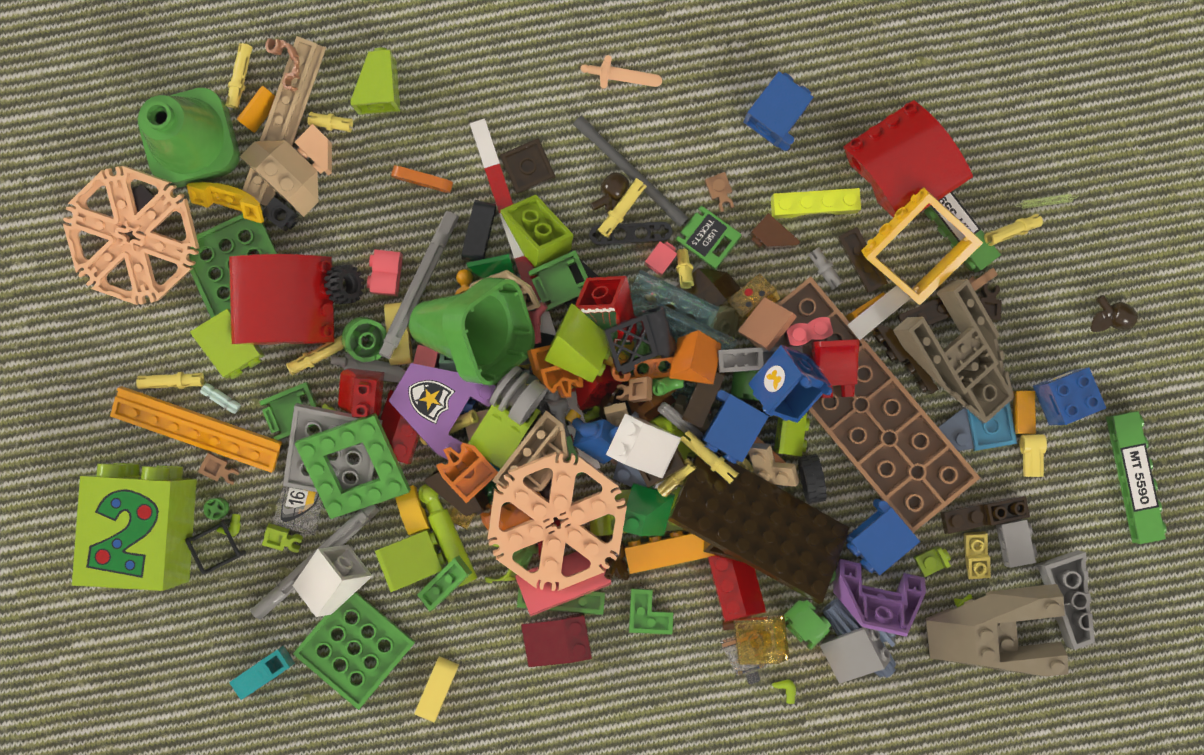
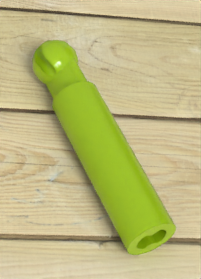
[418,484,478,587]

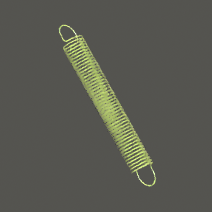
[1016,194,1077,209]

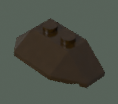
[664,268,741,342]

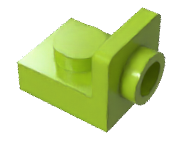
[913,546,951,577]

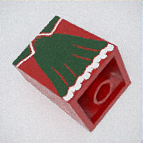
[575,276,637,345]

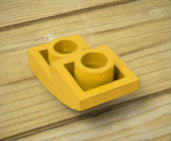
[395,485,430,536]

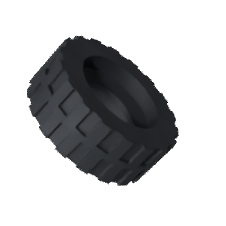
[798,454,827,504]

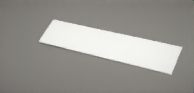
[848,285,911,340]

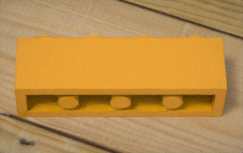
[624,531,714,574]

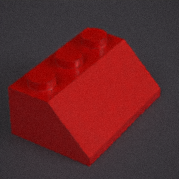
[380,390,420,464]
[708,555,766,623]

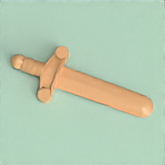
[580,55,662,89]

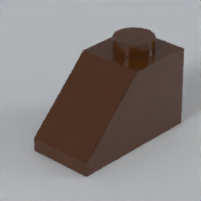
[749,213,800,249]

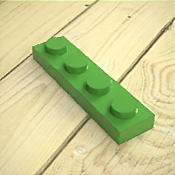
[517,588,605,615]

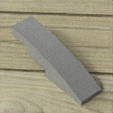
[718,346,803,373]

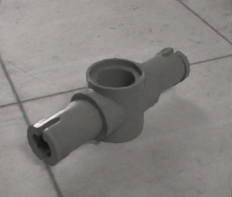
[538,379,570,437]

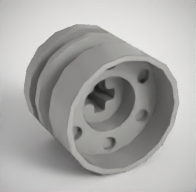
[489,366,548,426]

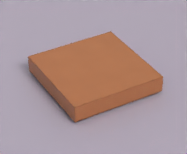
[738,297,797,351]

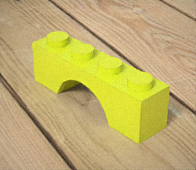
[771,188,861,219]

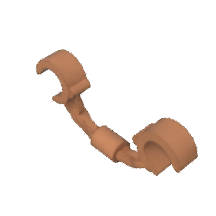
[265,38,300,92]

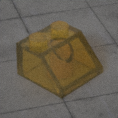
[734,615,790,665]

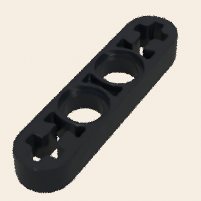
[589,222,672,246]

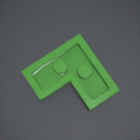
[629,588,673,635]

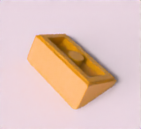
[237,86,275,133]
[1013,391,1036,434]

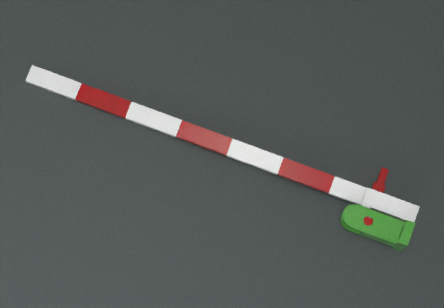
[470,119,601,476]

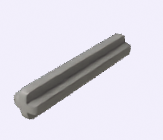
[658,402,704,441]

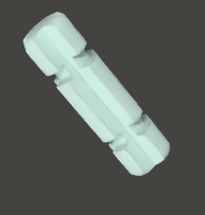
[200,383,241,413]

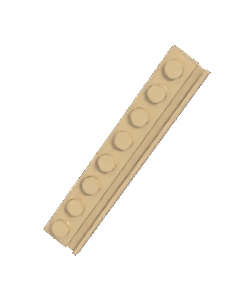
[242,36,326,206]

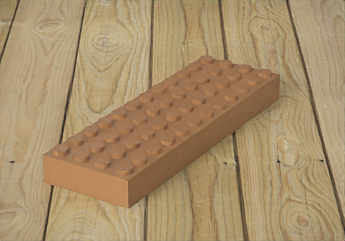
[748,276,980,533]

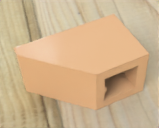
[295,124,332,175]

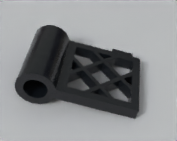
[603,306,677,374]

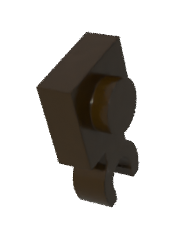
[979,284,1002,323]

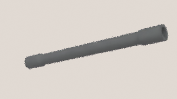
[573,115,689,227]

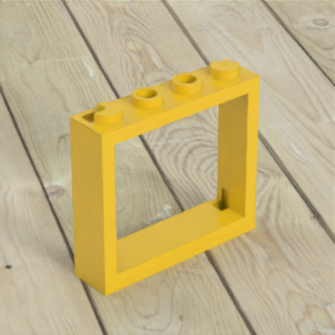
[861,187,983,305]

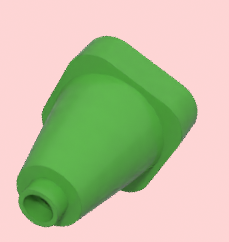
[138,88,240,188]
[408,277,535,385]

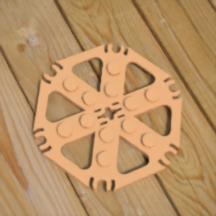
[63,166,199,305]
[487,452,627,591]

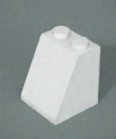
[606,414,681,478]
[292,545,372,617]

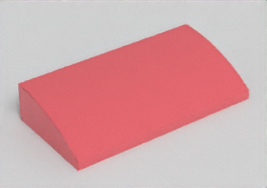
[515,551,611,617]

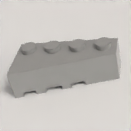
[1037,550,1095,650]

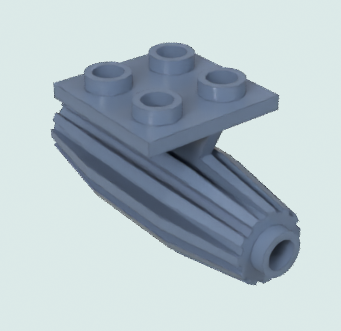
[822,597,896,678]

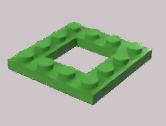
[295,413,411,519]

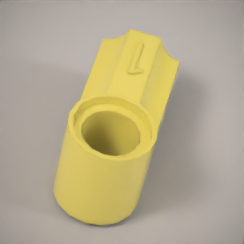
[1020,434,1047,477]

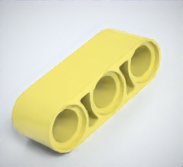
[384,302,413,366]
[415,656,459,723]

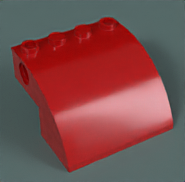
[843,100,973,218]
[229,254,334,345]

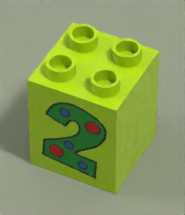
[72,463,197,591]

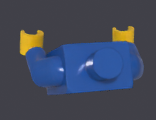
[565,409,620,464]

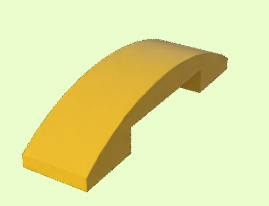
[186,182,264,224]

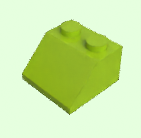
[774,413,810,456]

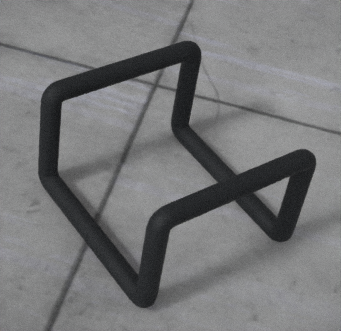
[185,519,246,574]

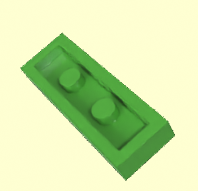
[417,556,472,611]

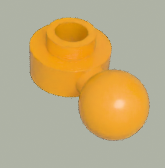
[455,269,473,295]

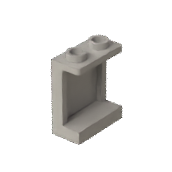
[820,627,891,684]

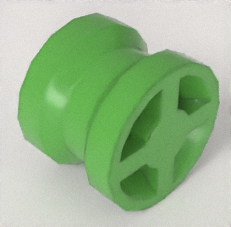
[203,498,229,520]

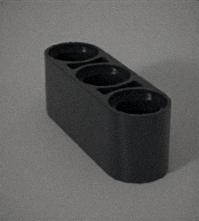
[461,200,496,262]

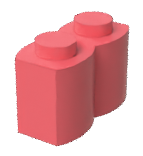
[367,250,403,296]
[785,317,833,346]

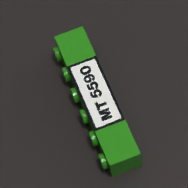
[924,192,1001,273]
[1106,411,1167,544]

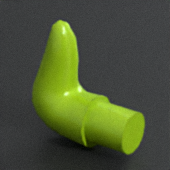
[583,406,600,423]
[216,514,241,537]
[771,679,796,704]

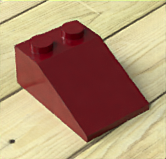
[521,613,592,667]

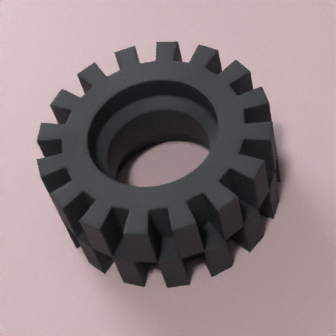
[324,264,365,305]

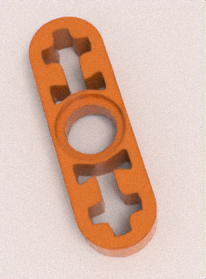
[391,165,453,193]

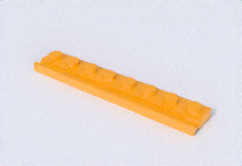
[110,386,283,473]

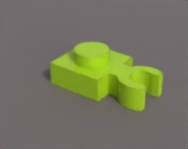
[262,523,303,553]

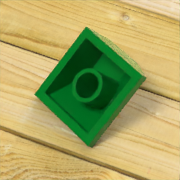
[466,254,515,279]
[623,483,675,536]

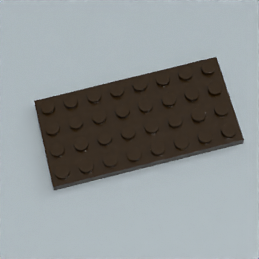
[668,452,850,604]

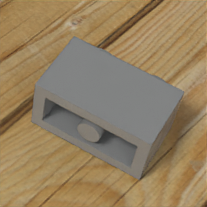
[996,519,1037,568]

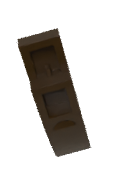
[873,324,939,395]
[940,496,1030,534]

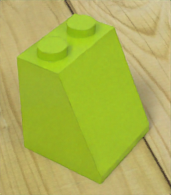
[351,47,400,115]
[544,304,610,383]
[190,309,265,379]
[375,529,446,592]

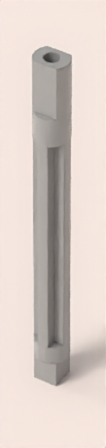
[379,211,459,359]
[250,504,380,620]

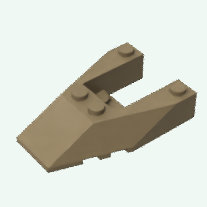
[893,279,1014,423]
[925,584,1069,677]

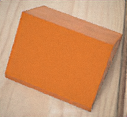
[669,330,721,385]

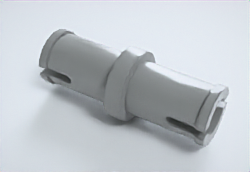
[808,247,843,290]

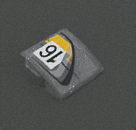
[273,486,323,536]

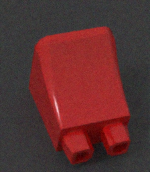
[811,339,859,398]
[575,361,623,410]
[338,368,384,418]

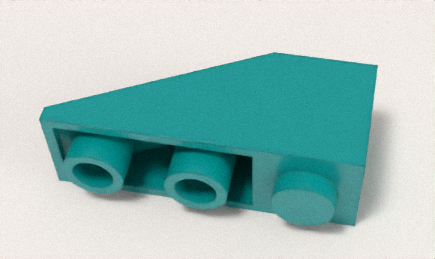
[229,645,295,700]

